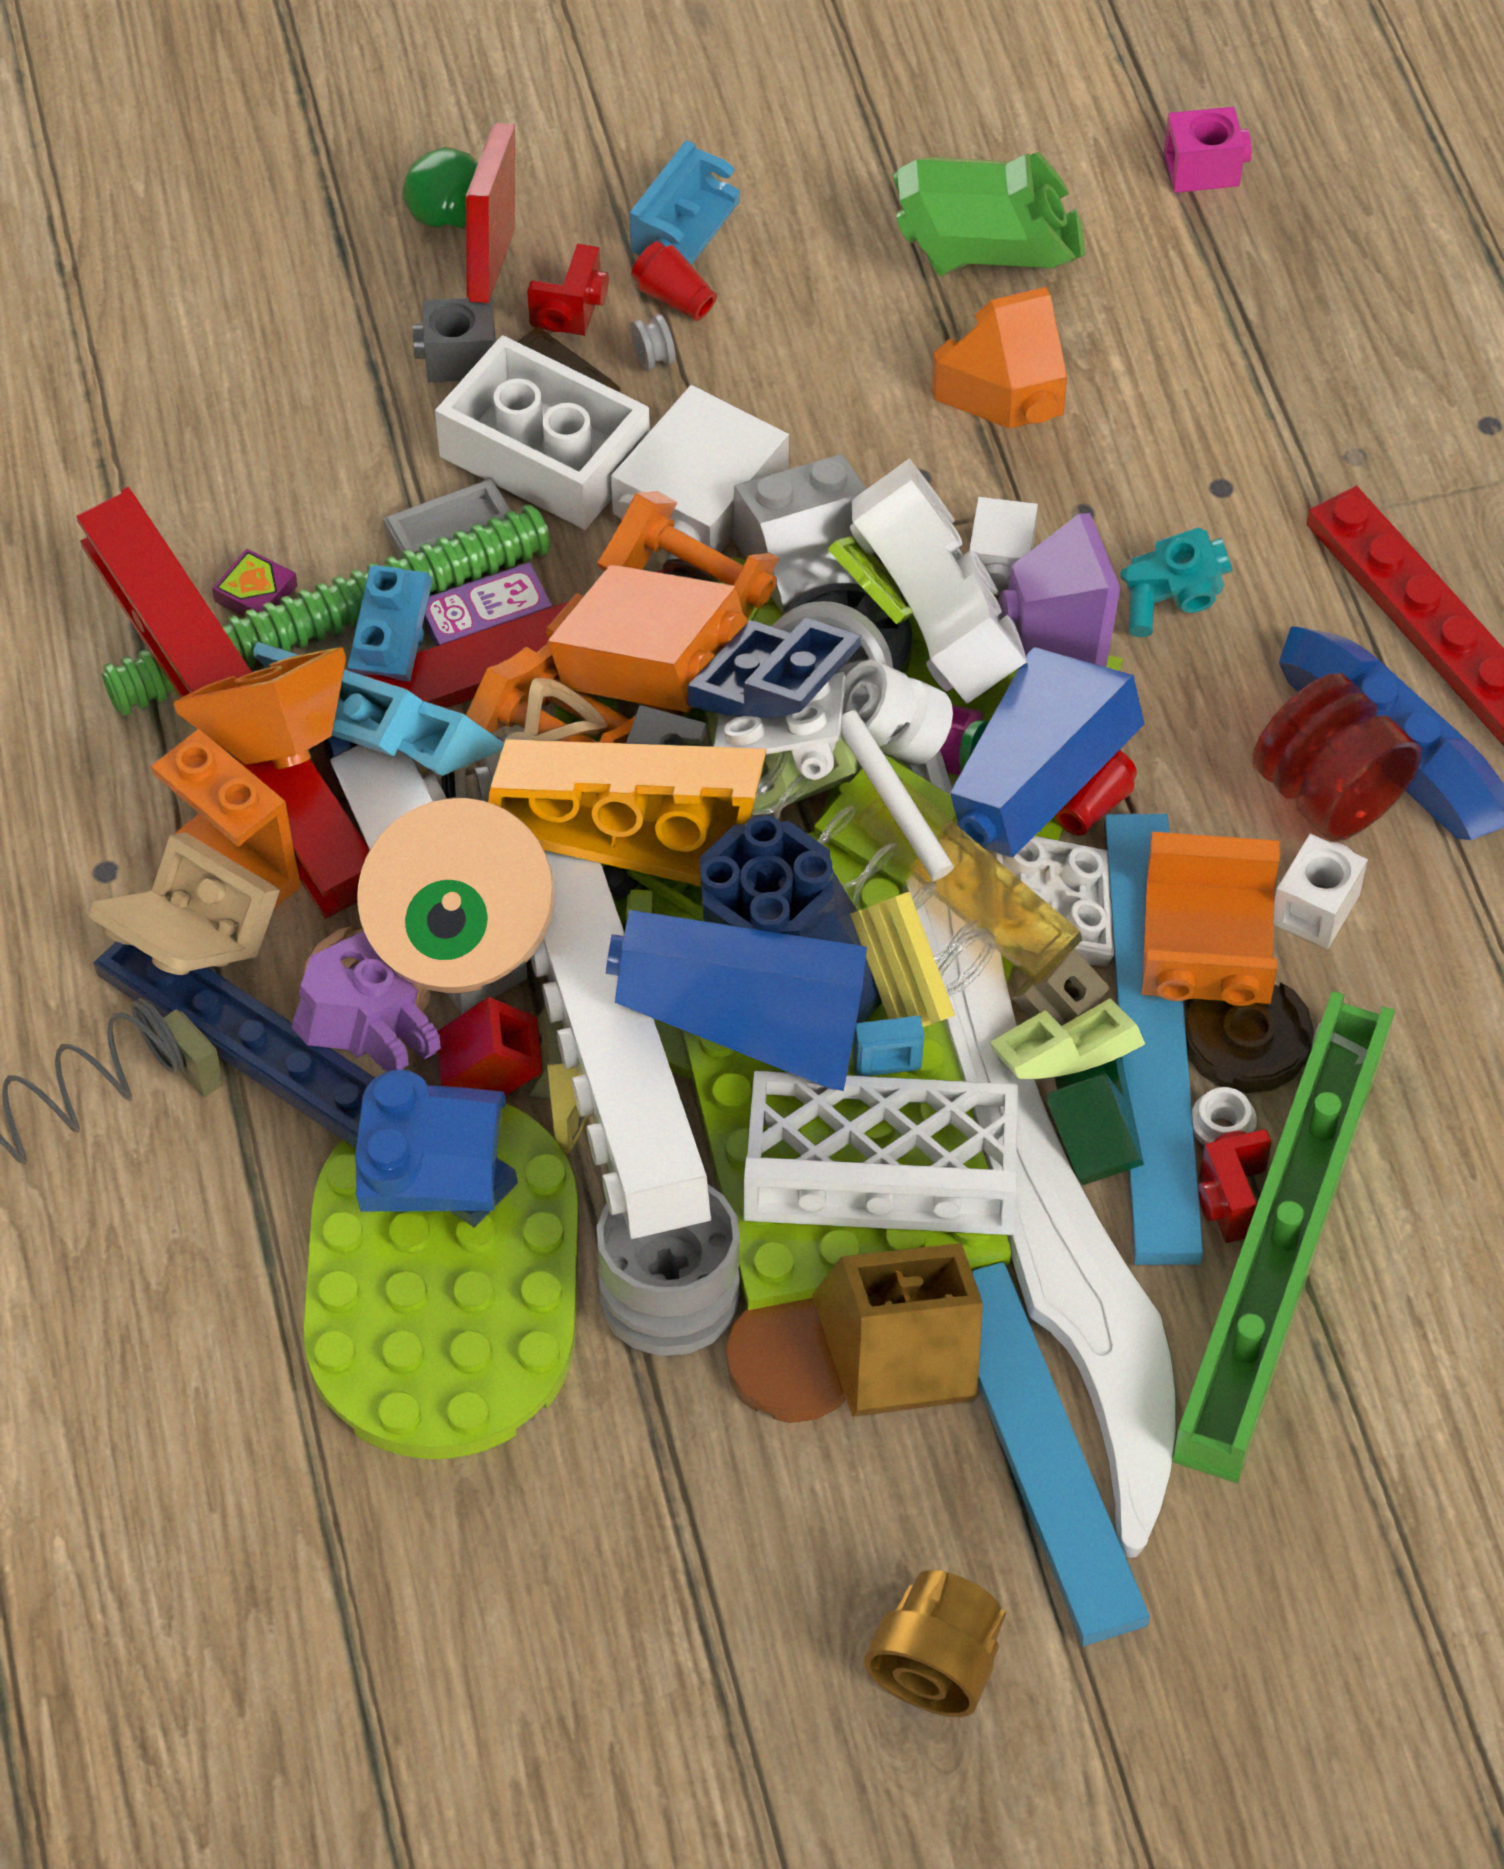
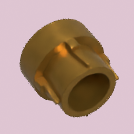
[863,1570,1006,1717]

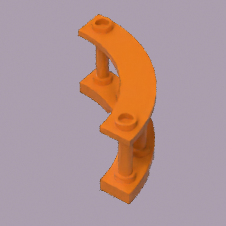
[466,491,780,744]

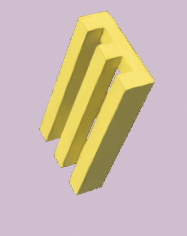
[850,891,955,1027]

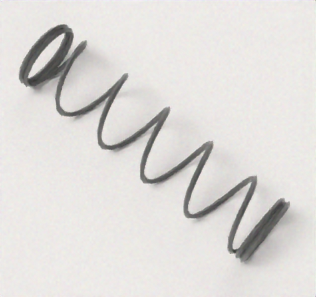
[0,998,185,1165]

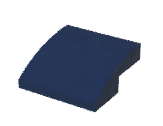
[688,617,861,718]

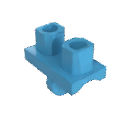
[347,565,432,681]

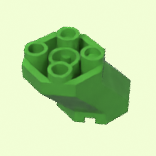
[893,152,1086,276]

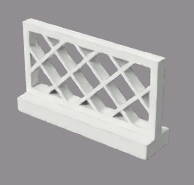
[744,1071,1019,1235]

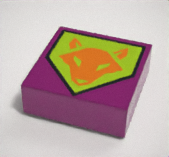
[212,549,298,617]

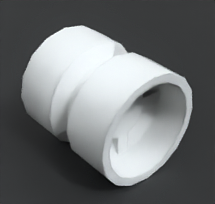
[840,660,953,766]

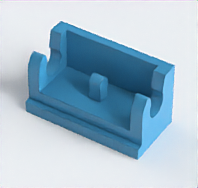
[629,140,740,265]

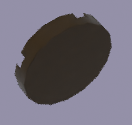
[1185,982,1314,1093]

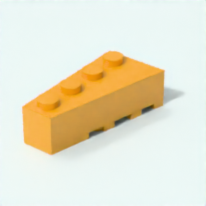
[488,739,767,886]

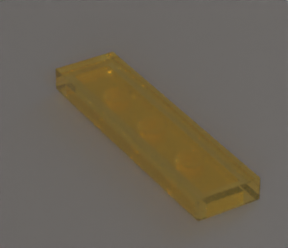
[854,776,1082,984]

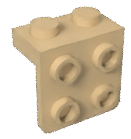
[88,832,280,975]

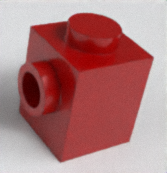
[437,997,542,1096]

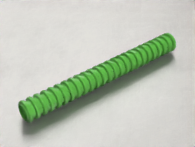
[102,504,551,716]

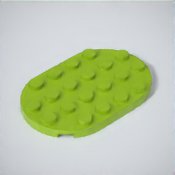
[304,1103,579,1459]

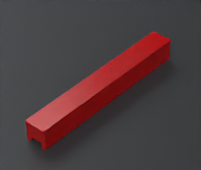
[76,486,370,919]

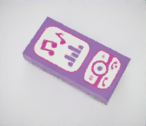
[423,562,552,646]

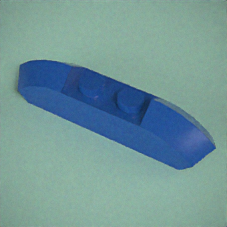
[1278,626,1504,840]

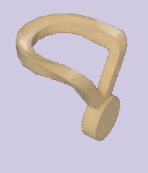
[501,678,607,752]

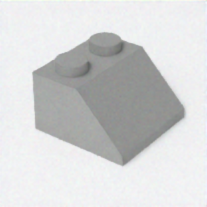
[732,454,886,615]

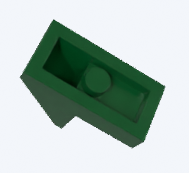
[1046,1057,1144,1185]

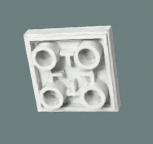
[983,836,1114,967]

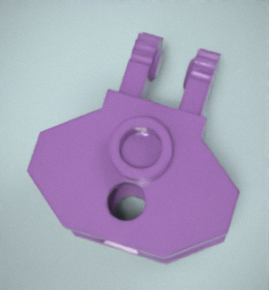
[292,931,441,1072]

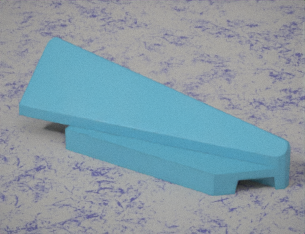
[253,642,504,776]

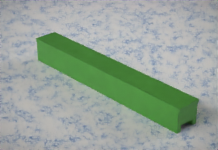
[1172,991,1395,1484]

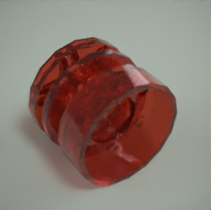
[1252,673,1422,842]

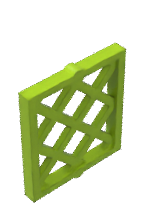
[827,536,914,624]

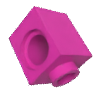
[1164,106,1252,193]

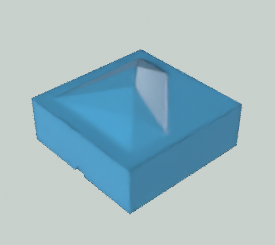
[853,1016,924,1076]

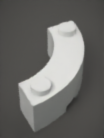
[850,458,1027,704]

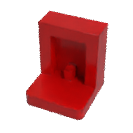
[527,243,609,336]
[1198,1129,1272,1244]

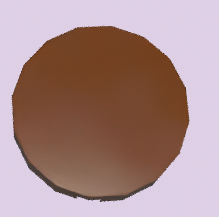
[726,1298,846,1423]

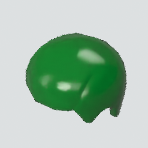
[402,147,478,228]

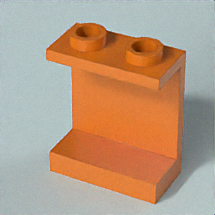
[151,729,301,909]
[1141,832,1280,1006]

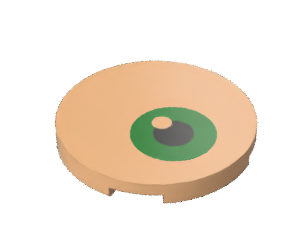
[357,798,555,993]

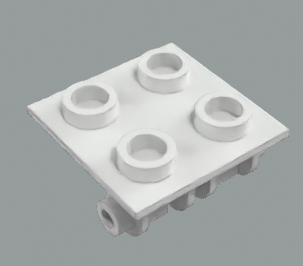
[714,672,845,780]

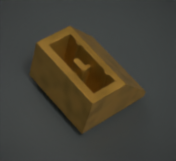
[812,1243,983,1417]

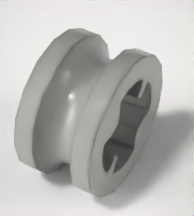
[630,314,676,371]

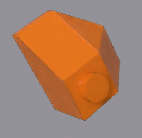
[931,287,1067,429]
[173,647,346,769]

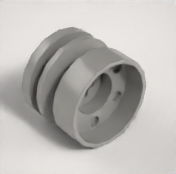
[596,1185,740,1356]

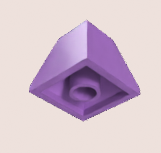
[998,513,1121,667]

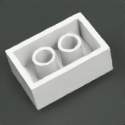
[435,335,650,530]

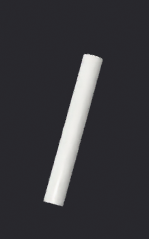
[840,710,954,880]

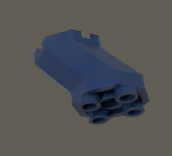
[700,815,882,1023]

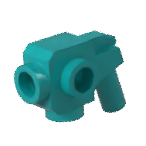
[1120,527,1233,637]

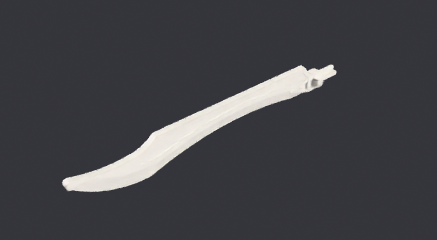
[901,751,1176,1558]

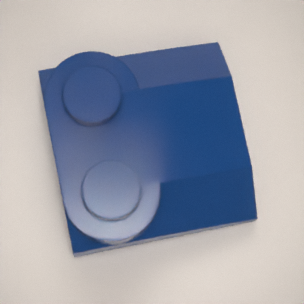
[355,1070,506,1212]

